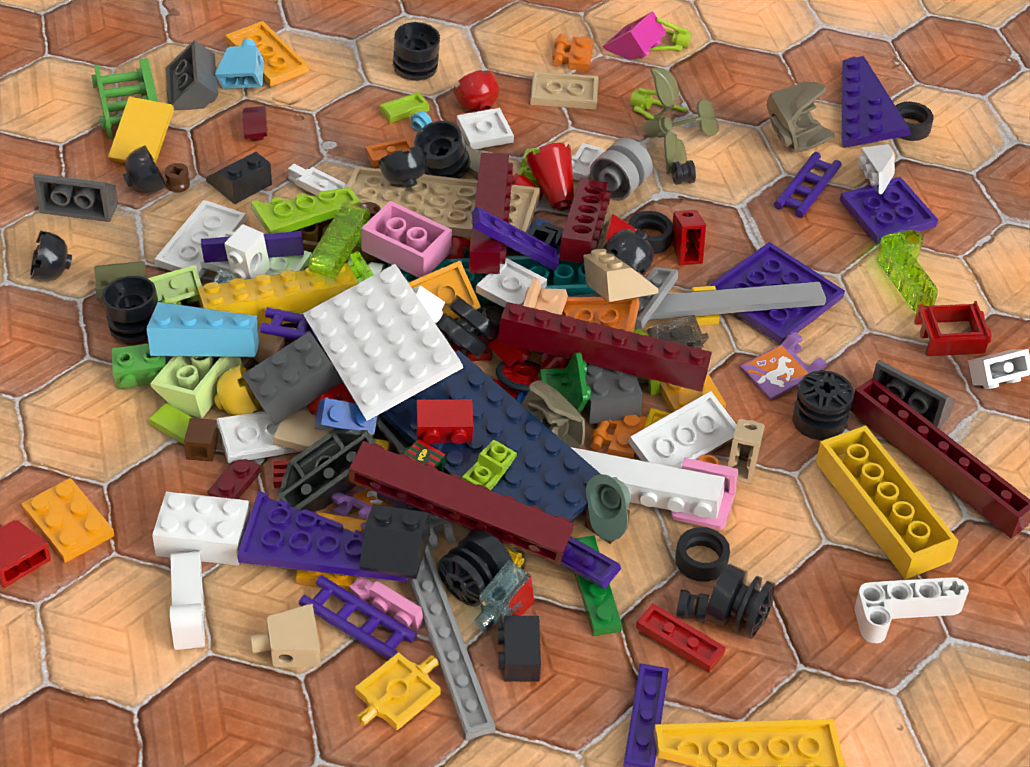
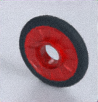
[496,360,541,392]

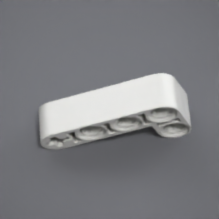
[170,551,205,650]
[854,577,969,644]

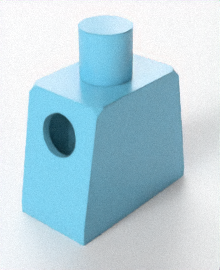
[215,39,264,89]

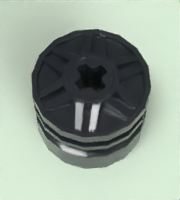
[393,22,440,81]
[414,121,471,179]
[102,276,159,343]
[792,370,854,441]
[437,529,514,607]
[705,564,776,639]

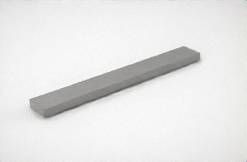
[649,282,826,320]
[408,545,495,740]

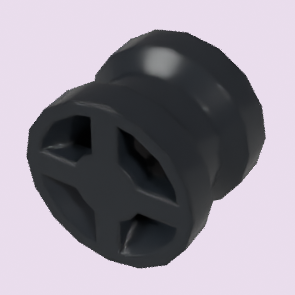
[672,160,696,185]

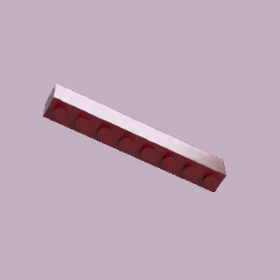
[469,153,513,274]
[497,302,712,392]
[850,378,1030,539]
[349,441,575,565]

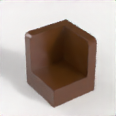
[184,418,219,462]

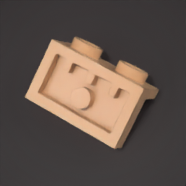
[523,278,568,315]

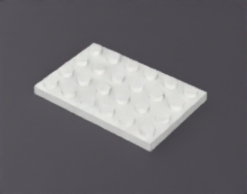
[303,264,463,421]

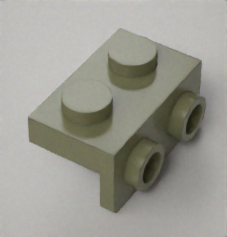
[94,261,147,299]

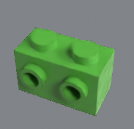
[112,343,169,389]

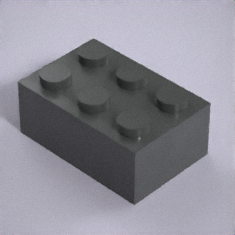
[242,331,343,426]

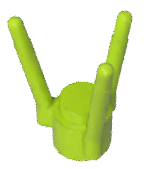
[650,18,692,52]
[630,88,687,120]

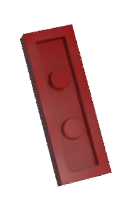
[636,603,726,673]

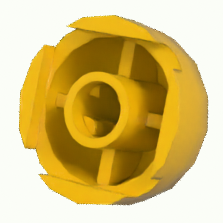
[214,364,263,416]

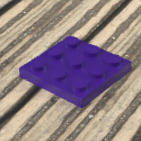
[840,177,938,244]

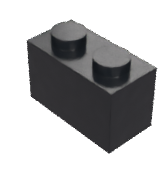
[498,616,541,682]

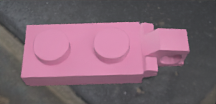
[350,577,424,632]

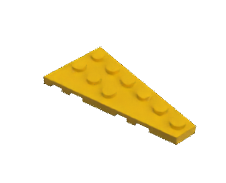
[654,718,845,767]

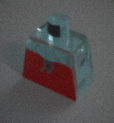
[474,560,535,632]

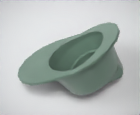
[586,474,631,541]

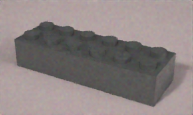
[568,293,643,424]

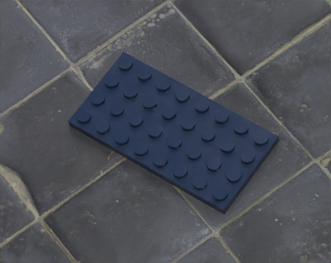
[380,350,601,522]

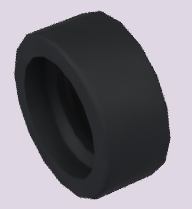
[895,101,934,141]
[629,211,673,254]
[675,527,730,582]

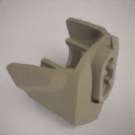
[766,82,835,153]
[521,380,585,449]

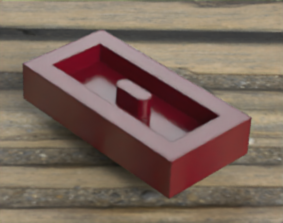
[207,459,261,500]

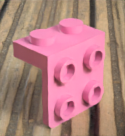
[671,458,738,530]

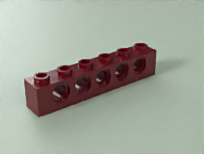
[559,178,611,263]

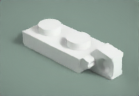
[288,164,347,196]

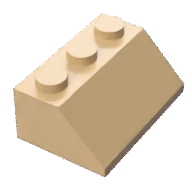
[583,249,658,302]

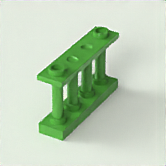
[91,58,158,138]

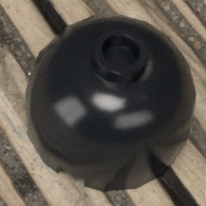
[122,145,166,194]
[378,146,427,188]
[603,228,654,275]
[30,230,72,282]

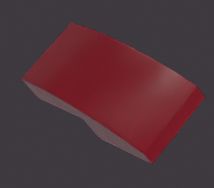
[243,106,268,141]

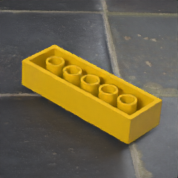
[198,262,358,328]
[815,425,959,580]

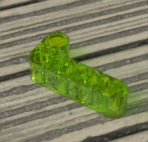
[309,203,370,278]
[876,230,938,312]

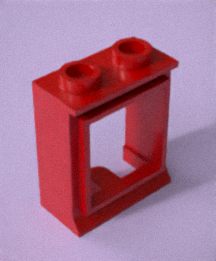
[914,301,992,357]

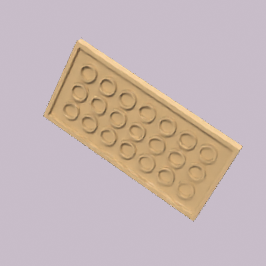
[343,167,540,239]

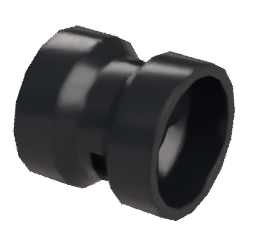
[676,589,709,623]

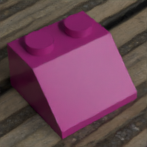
[603,11,667,60]

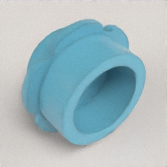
[411,111,432,132]

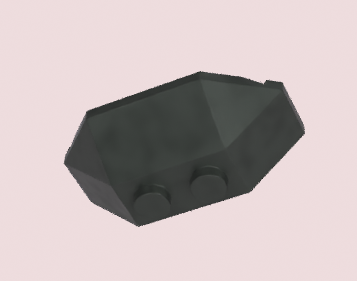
[277,429,377,512]

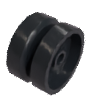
[436,295,499,358]

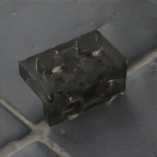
[647,315,709,349]

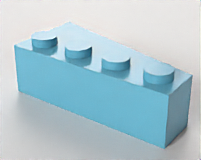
[147,302,260,357]

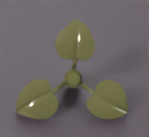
[645,68,719,174]

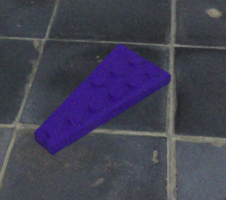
[842,56,911,148]
[237,491,408,582]

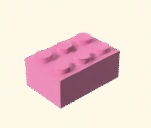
[361,201,452,278]

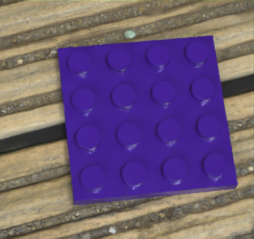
[709,242,845,344]

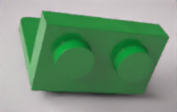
[538,353,591,413]

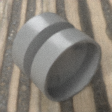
[590,138,653,200]

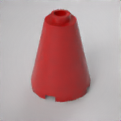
[525,142,574,211]

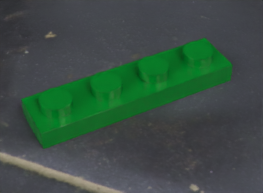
[575,535,622,636]

